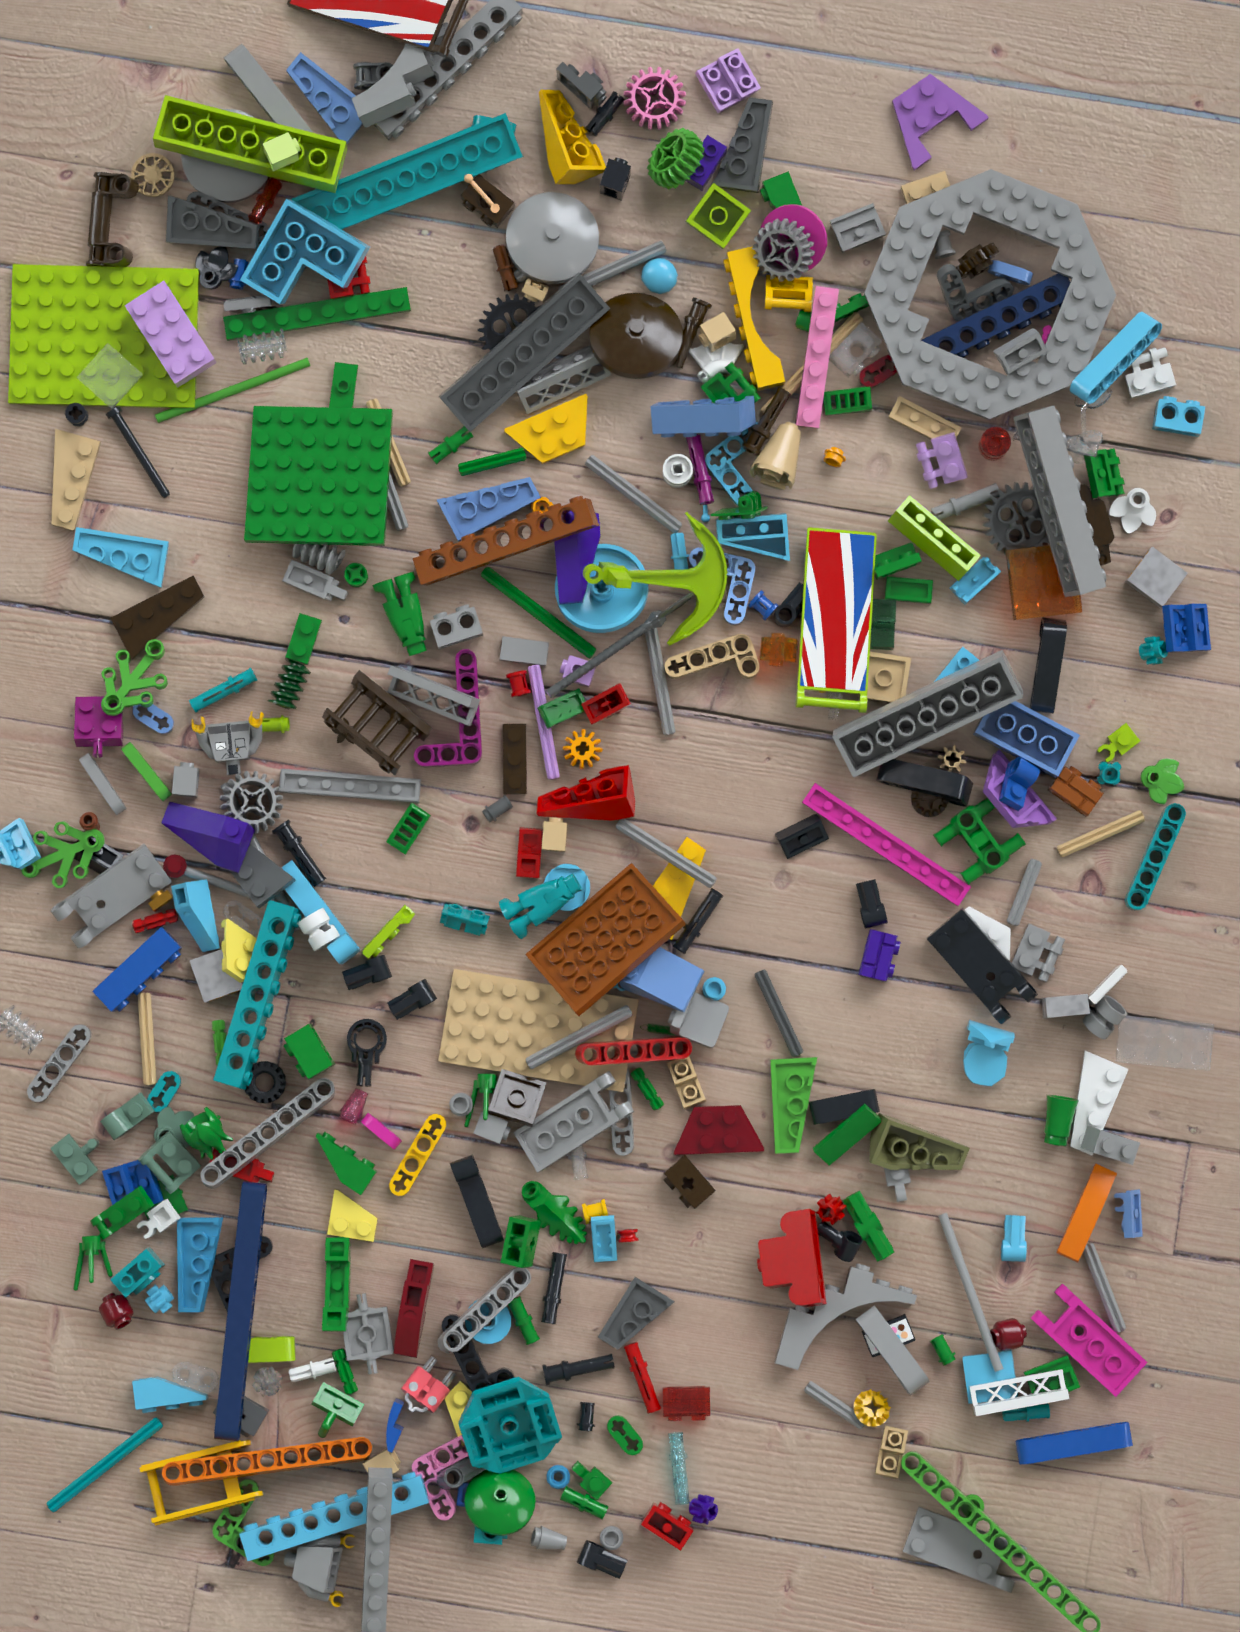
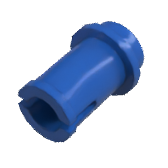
[228,258,249,290]

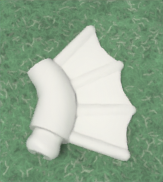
[689,343,744,383]

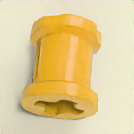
[582,1199,608,1224]

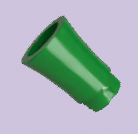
[1044,1095,1079,1146]

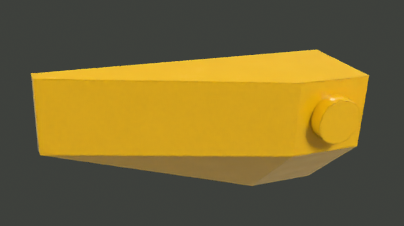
[539,90,606,184]

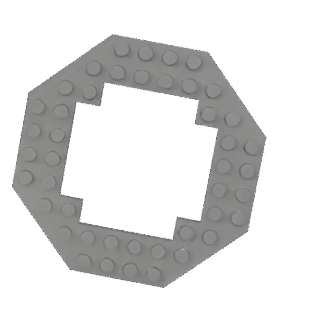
[864,169,1116,420]

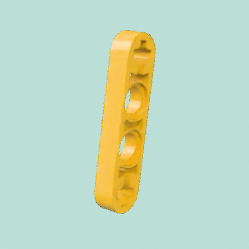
[389,1114,446,1196]

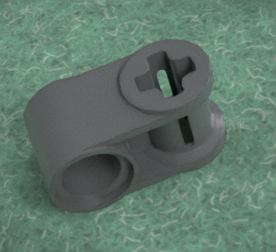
[353,62,393,90]

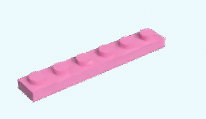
[795,285,839,428]

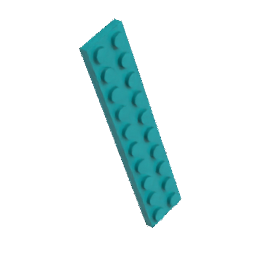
[292,113,523,230]

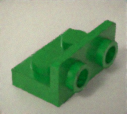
[874,542,922,580]

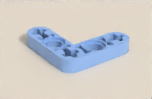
[689,548,755,625]

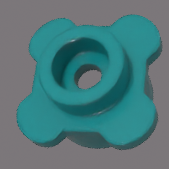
[1097,761,1121,785]

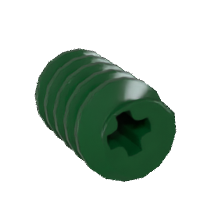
[267,658,311,710]

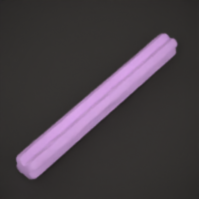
[528,665,560,780]

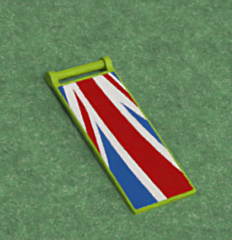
[796,527,877,713]

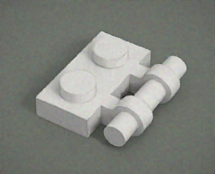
[1124,347,1176,399]

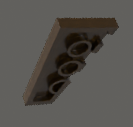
[111,575,205,660]

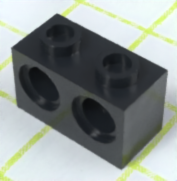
[600,157,631,201]

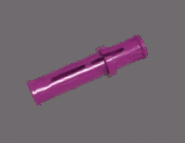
[686,434,714,505]

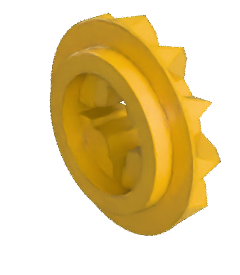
[853,1389,891,1427]

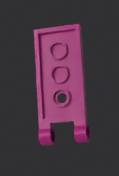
[1031,1284,1148,1397]

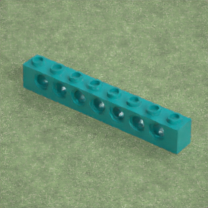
[213,900,301,1090]

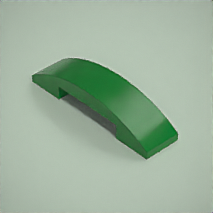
[322,1238,351,1332]

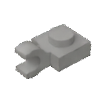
[884,1168,911,1202]

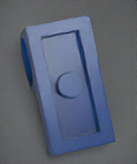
[999,756,1040,811]

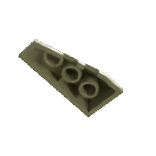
[869,1113,970,1170]

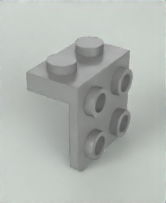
[668,990,729,1048]

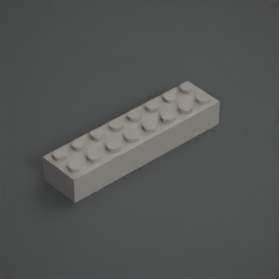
[1013,405,1106,597]
[832,650,1023,778]

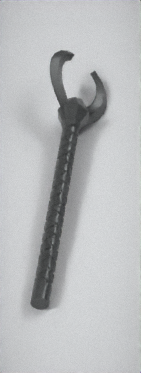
[546,593,693,698]

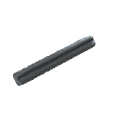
[755,969,803,1057]

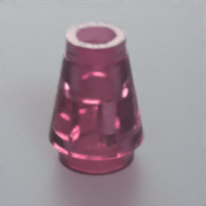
[339,1088,368,1125]

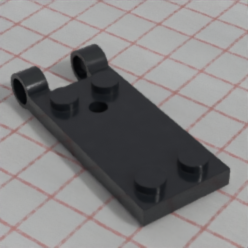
[927,907,1038,1025]

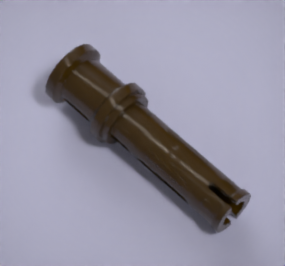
[672,297,712,369]
[741,387,791,456]

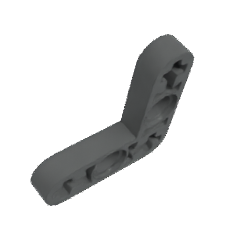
[937,264,1014,322]

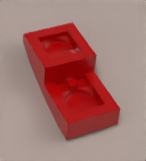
[516,827,543,878]

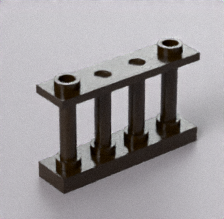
[322,670,432,775]

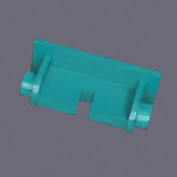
[440,904,490,936]

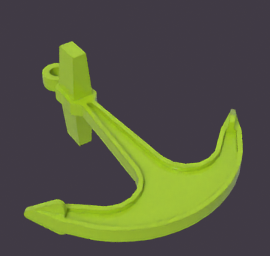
[583,512,727,646]

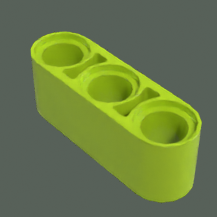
[248,1336,296,1363]

